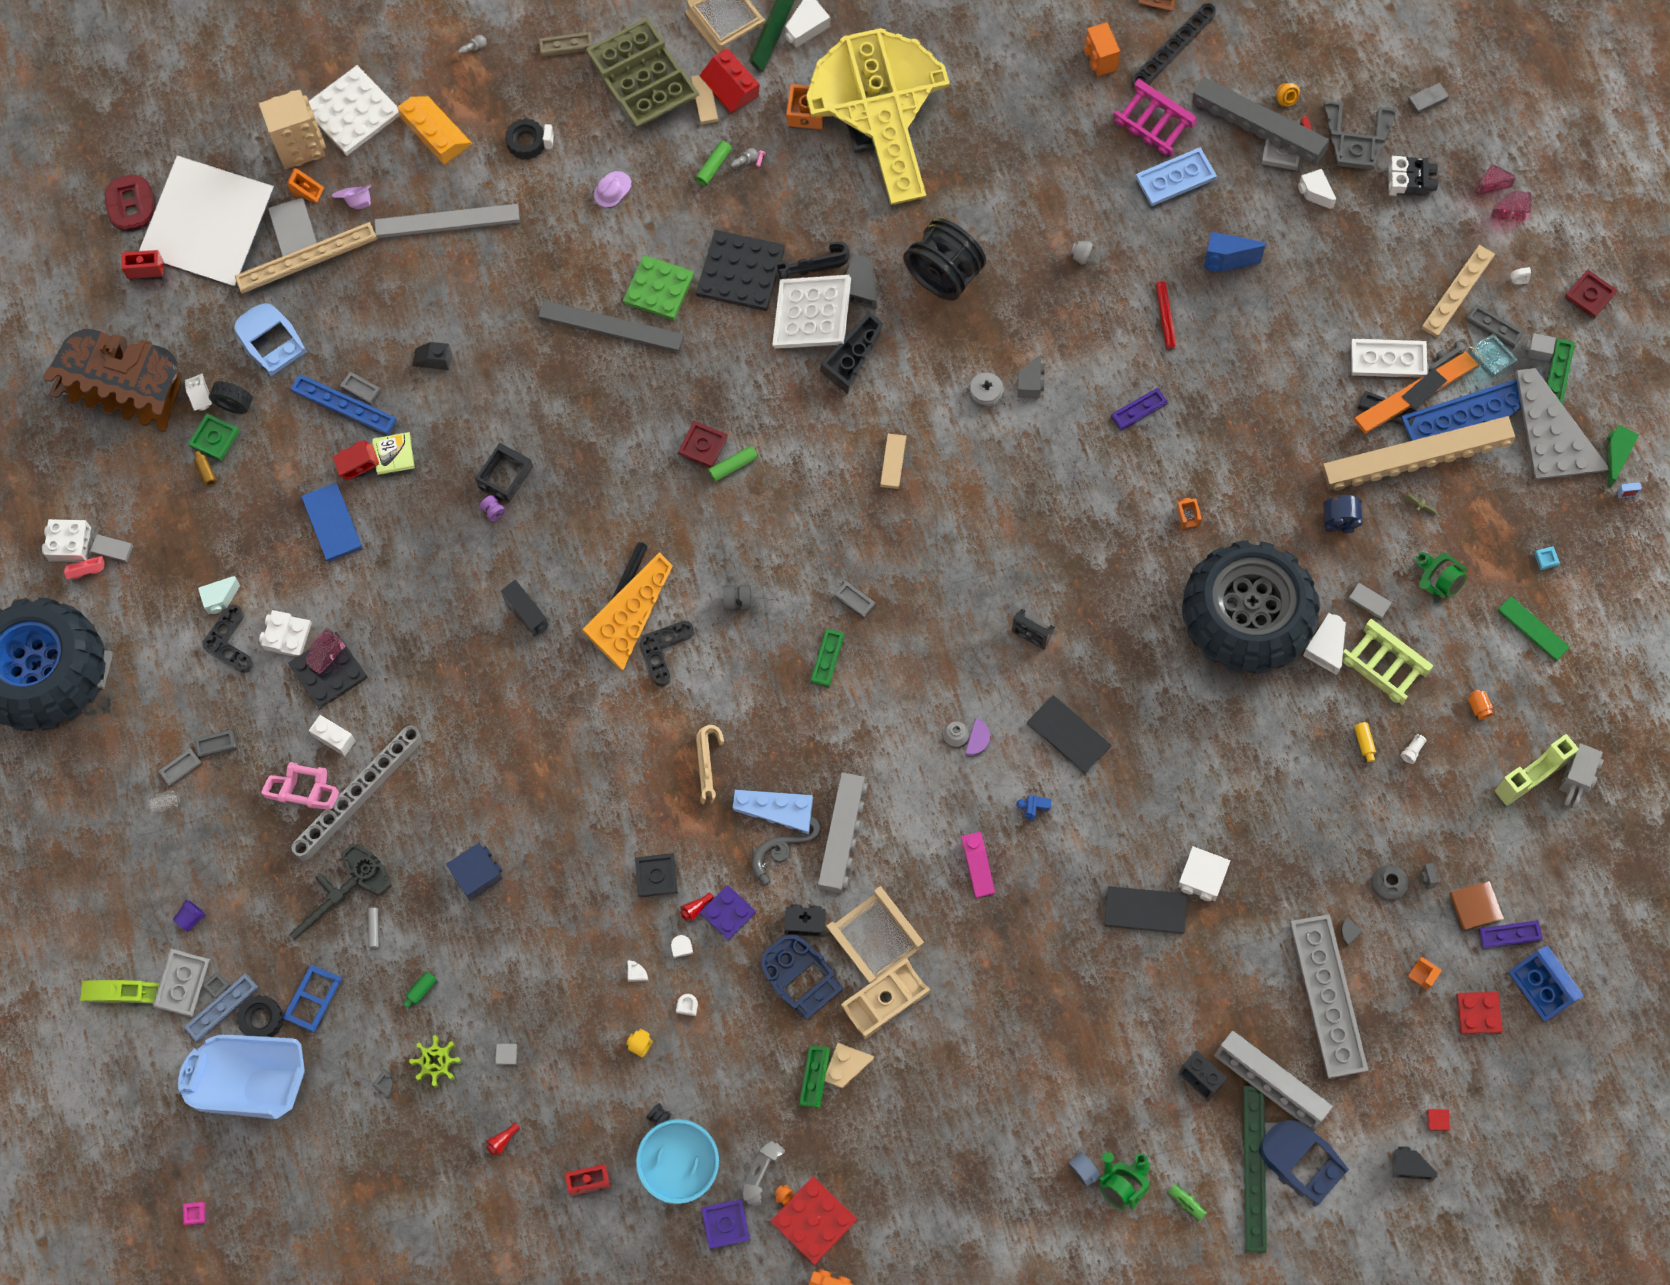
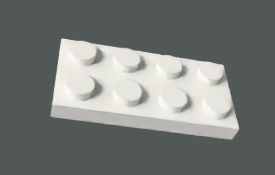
[1351,339,1427,378]

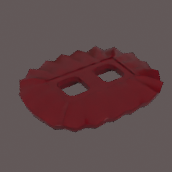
[105,175,155,230]

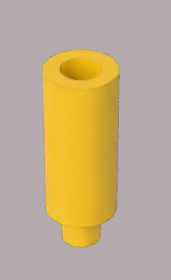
[1354,722,1376,762]

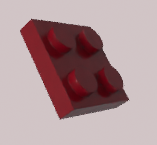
[1564,269,1618,319]
[678,421,728,468]

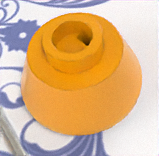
[1276,83,1300,107]

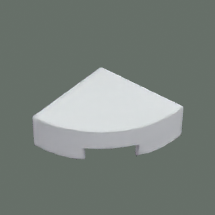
[628,961,648,982]

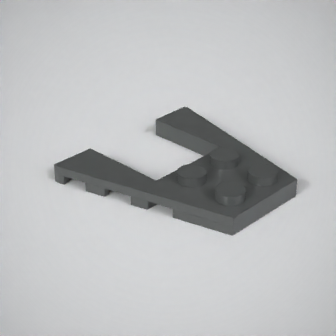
[1324,101,1397,170]

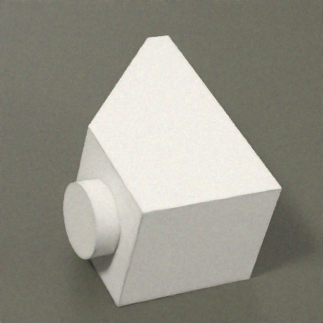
[1298,169,1336,209]
[185,374,212,411]

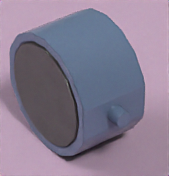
[1067,1152,1101,1187]

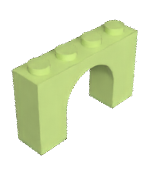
[1495,734,1579,806]

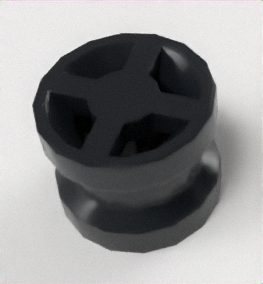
[646,1103,672,1126]

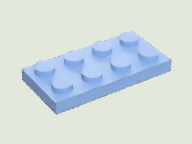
[1135,148,1217,206]

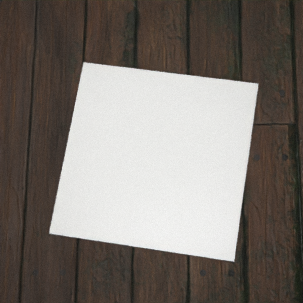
[139,156,274,286]

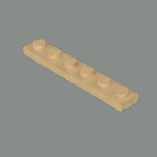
[1421,245,1495,338]

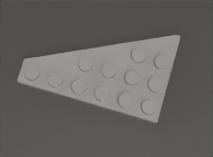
[1515,368,1609,480]

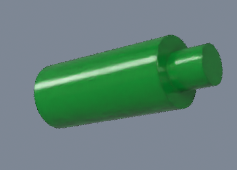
[403,971,437,1008]

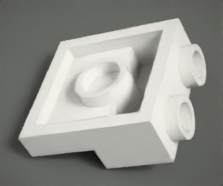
[259,610,312,657]

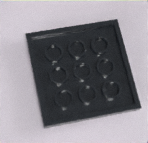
[696,230,785,311]

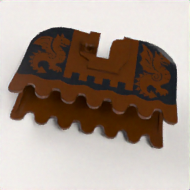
[42,329,181,432]

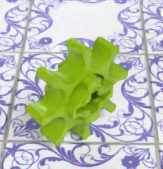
[409,1035,462,1088]

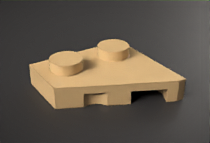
[825,1043,874,1089]

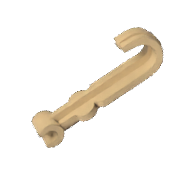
[696,725,724,805]

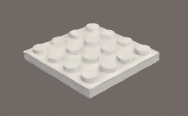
[309,66,400,156]
[772,275,851,349]

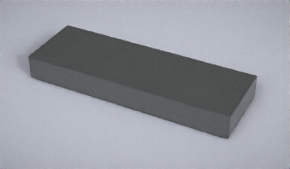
[1466,304,1524,349]

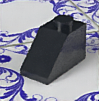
[412,342,452,370]
[1392,1146,1438,1180]

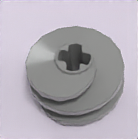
[970,373,1003,407]

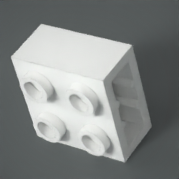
[42,519,91,562]
[1178,847,1230,902]

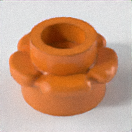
[775,1185,793,1205]

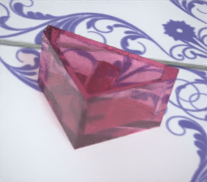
[1477,163,1516,195]

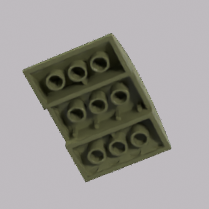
[586,17,699,128]

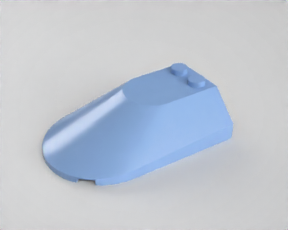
[178,1035,305,1119]

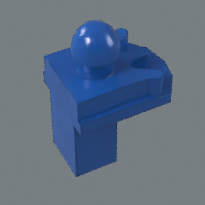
[1016,795,1051,822]

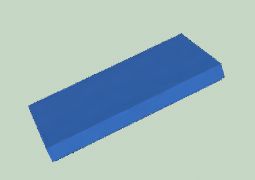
[301,482,363,562]

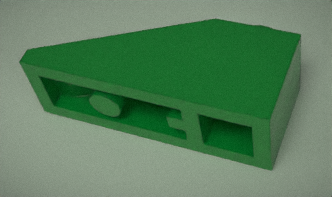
[1606,425,1639,487]

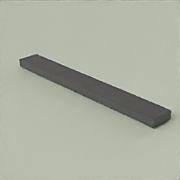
[538,300,684,353]

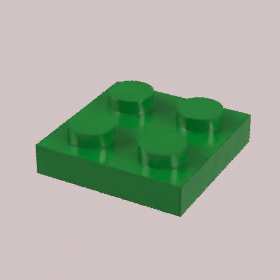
[188,414,240,462]

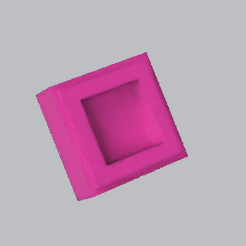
[183,1202,206,1226]

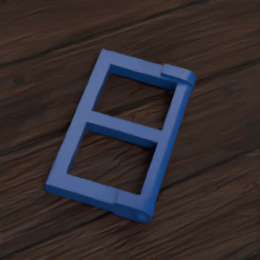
[283,965,343,1033]

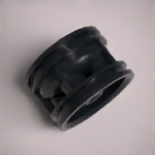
[903,218,987,301]

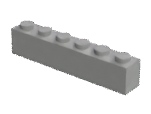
[818,773,868,894]
[1214,1031,1333,1132]

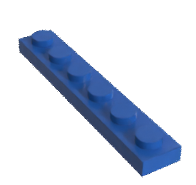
[291,374,397,436]

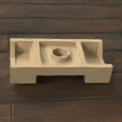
[841,958,930,1039]

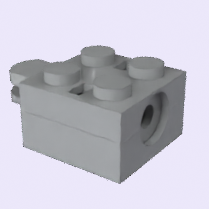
[1558,743,1604,809]

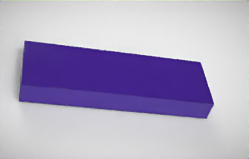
[1111,387,1168,431]
[1478,920,1543,949]

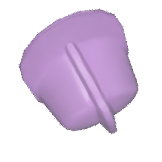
[594,171,631,207]
[332,185,371,209]

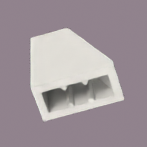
[785,0,831,48]
[1303,613,1346,675]

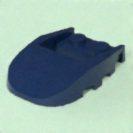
[761,935,843,1021]
[1260,1120,1349,1207]

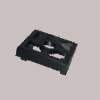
[1012,609,1055,650]

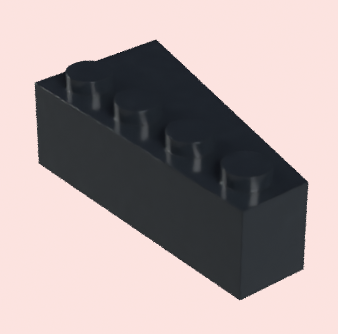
[820,312,883,394]

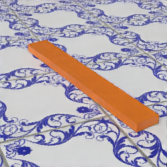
[1353,349,1483,434]

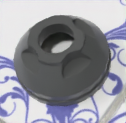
[1371,865,1408,901]

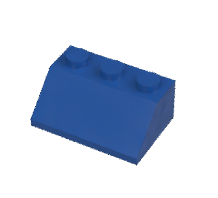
[1508,945,1584,1022]

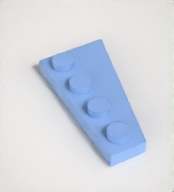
[733,790,813,834]

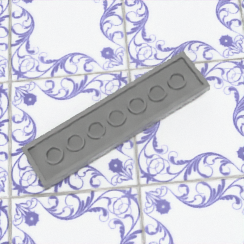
[1290,914,1368,1079]

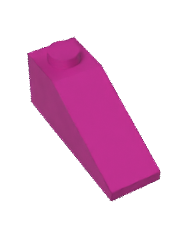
[961,832,995,898]

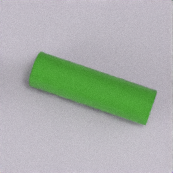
[695,141,732,186]
[708,445,758,482]

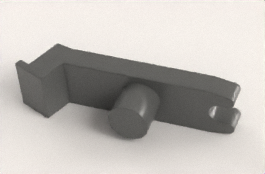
[1429,340,1465,371]

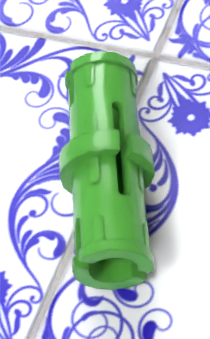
[1168,1183,1208,1221]

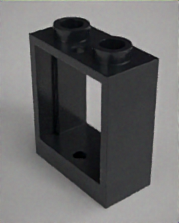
[475,442,533,502]
[1178,1050,1227,1102]

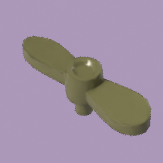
[1405,493,1438,515]

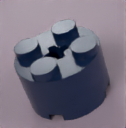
[1323,495,1363,533]

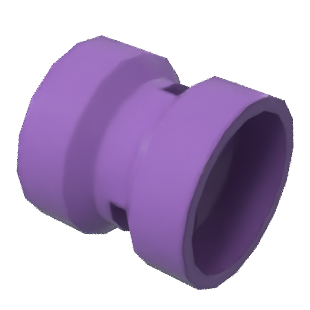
[480,495,506,522]

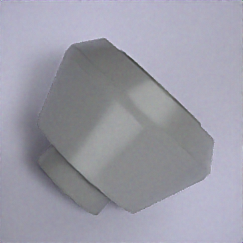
[1071,241,1093,265]
[943,721,969,747]

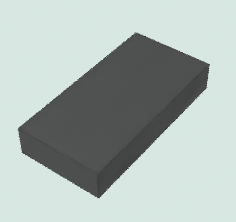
[194,729,237,759]

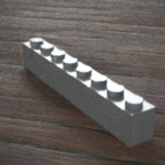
[1193,77,1329,165]

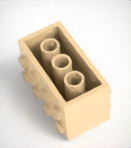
[259,89,326,170]

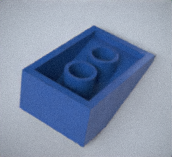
[1204,232,1266,272]

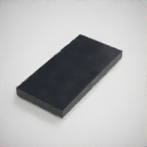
[1027,695,1111,774]
[1104,886,1187,934]

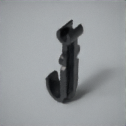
[777,241,850,280]

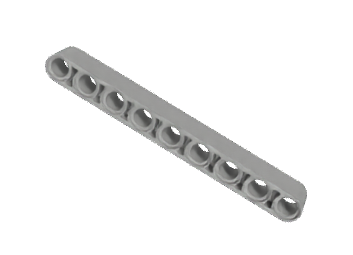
[292,726,422,861]

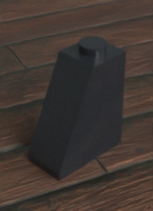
[501,579,549,636]

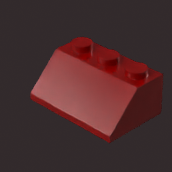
[699,48,760,113]

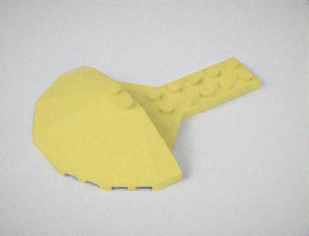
[806,28,950,205]

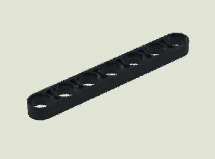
[1132,3,1216,89]

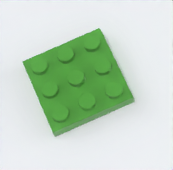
[623,255,695,321]

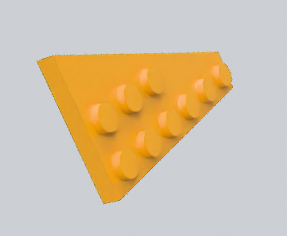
[581,552,673,671]

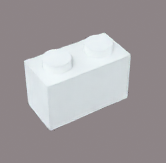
[309,715,356,757]

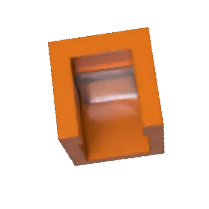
[1176,498,1202,530]

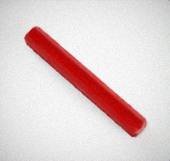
[1156,281,1176,349]

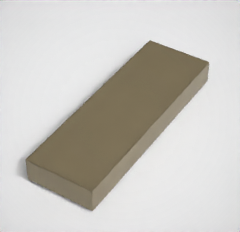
[539,32,593,57]

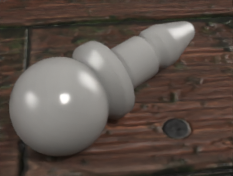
[458,35,487,54]
[731,148,759,167]

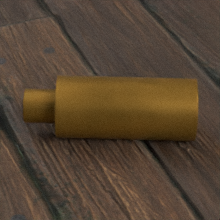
[193,451,217,487]

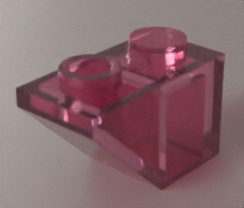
[1491,191,1532,221]
[305,628,345,674]

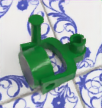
[1416,552,1468,600]
[1099,1152,1150,1210]

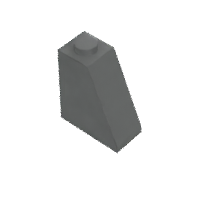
[846,254,877,309]

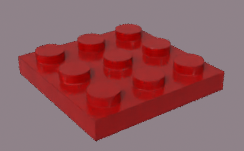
[770,1176,858,1265]

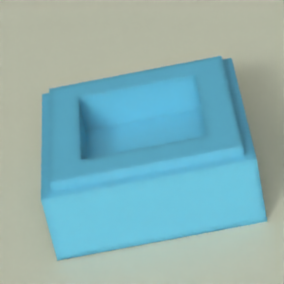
[1534,546,1560,570]

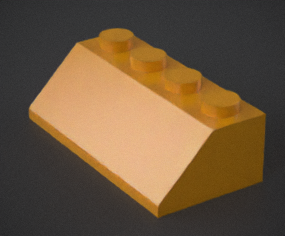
[397,96,472,165]

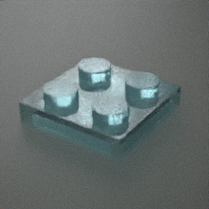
[1467,334,1518,378]

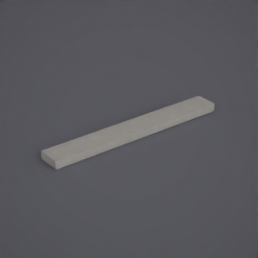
[375,204,520,238]

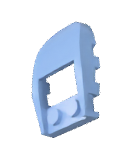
[235,304,307,376]

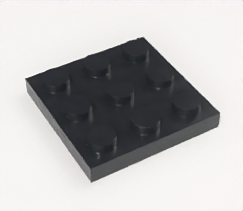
[288,632,368,710]

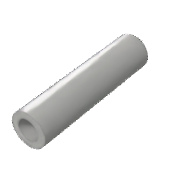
[368,908,378,949]

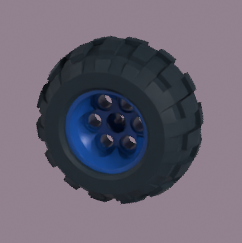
[0,597,106,731]

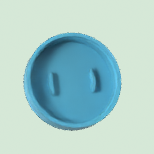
[636,1119,719,1203]

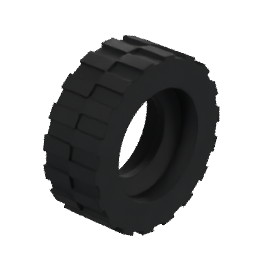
[505,118,545,160]
[209,381,253,414]
[236,995,284,1037]

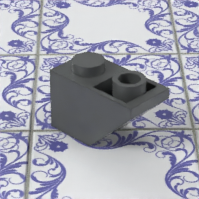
[1017,356,1045,398]

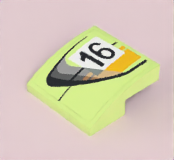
[373,432,415,475]

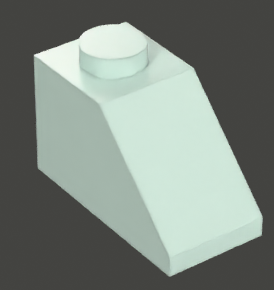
[198,576,240,614]

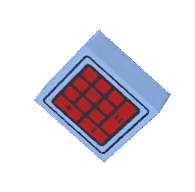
[1617,483,1642,498]

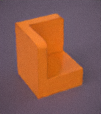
[1408,957,1442,990]

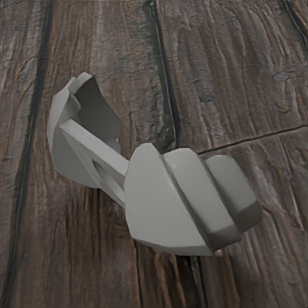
[742,1141,785,1206]

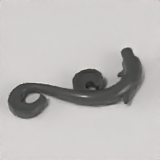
[751,817,821,886]

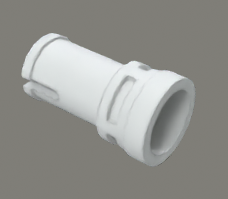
[1400,734,1427,764]

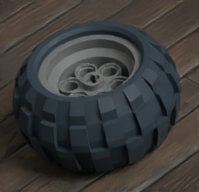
[1182,540,1320,675]

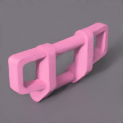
[262,762,339,810]

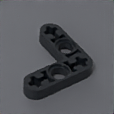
[203,605,253,673]
[640,621,694,687]

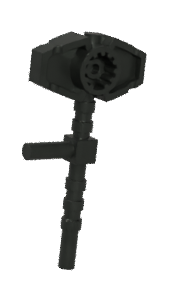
[289,843,392,940]

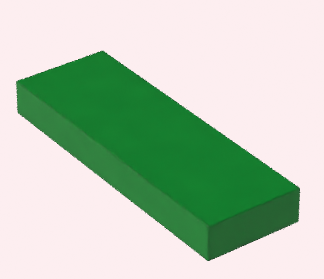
[811,629,845,688]
[799,1046,830,1108]

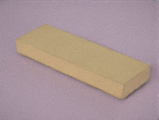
[691,75,718,125]
[880,434,906,489]

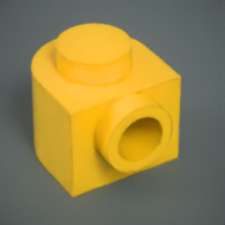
[626,1029,653,1058]

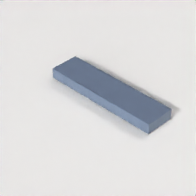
[184,973,260,1043]

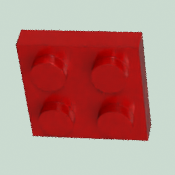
[1456,992,1503,1034]

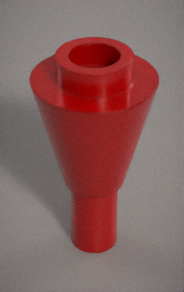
[680,892,714,922]
[486,1122,520,1156]

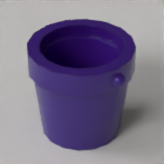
[173,899,206,932]

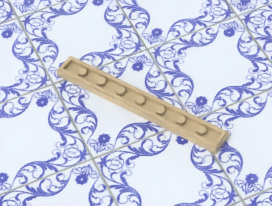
[234,222,377,293]

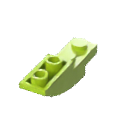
[80,980,160,1004]

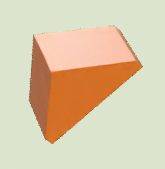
[287,168,324,203]

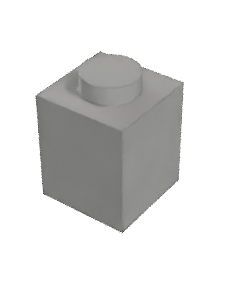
[1525,333,1556,362]

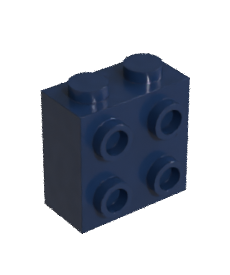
[446,843,503,901]

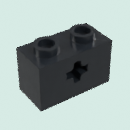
[784,904,826,937]

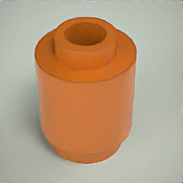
[1467,690,1493,720]

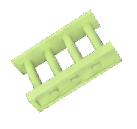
[1342,619,1434,705]

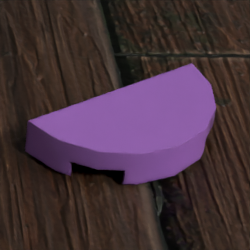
[965,718,990,756]

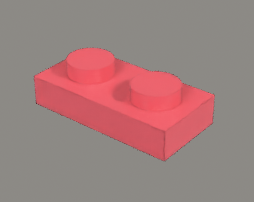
[64,556,105,579]

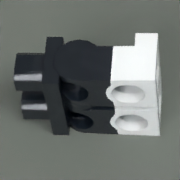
[1388,156,1438,196]

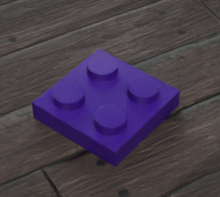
[700,885,756,941]
[701,1199,750,1249]

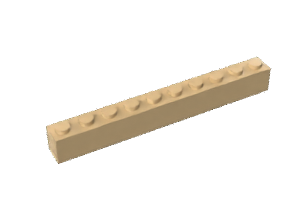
[1323,416,1515,491]

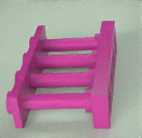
[1113,79,1197,157]

